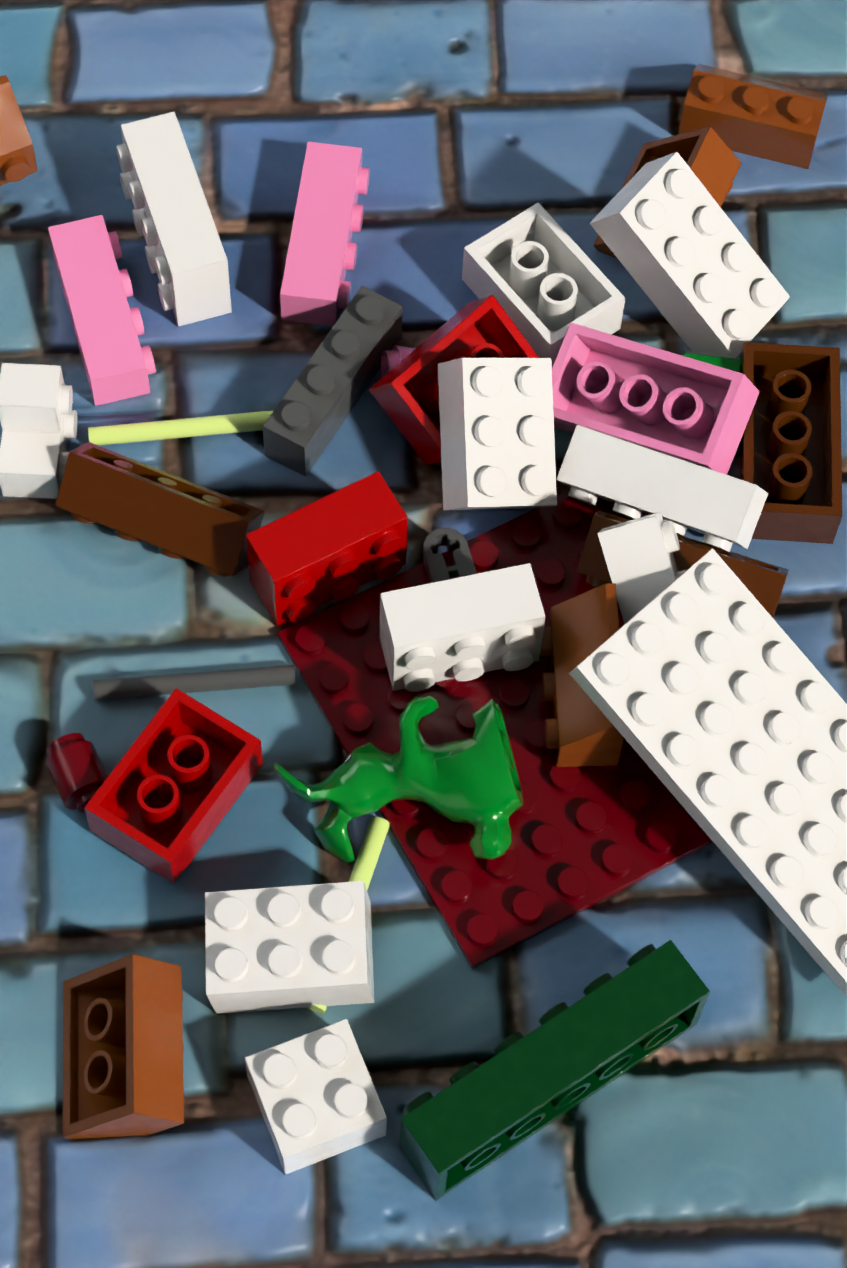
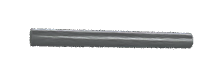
[93,665,295,700]

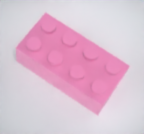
[552,322,760,475]

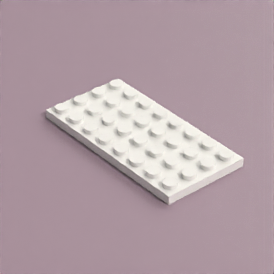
[569,548,847,996]

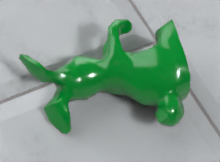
[273,696,524,863]

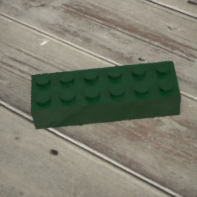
[399,940,710,1201]

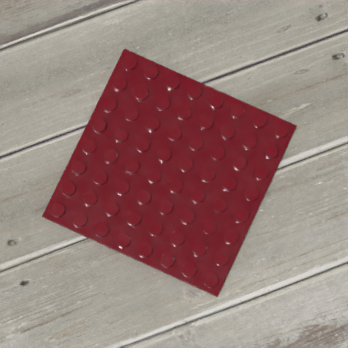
[277,492,713,969]

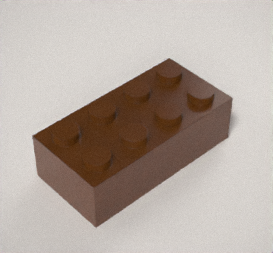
[736,342,843,544]

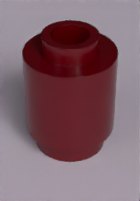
[46,733,108,813]

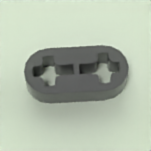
[423,528,477,583]

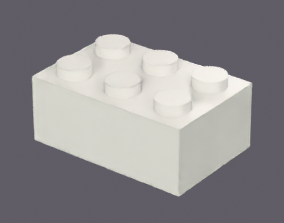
[462,202,625,367]
[438,358,557,510]
[380,563,545,691]
[205,881,374,1014]

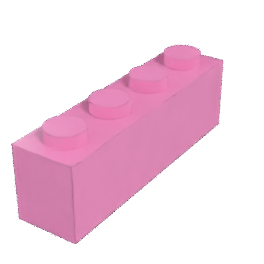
[280,142,370,326]
[48,215,156,406]

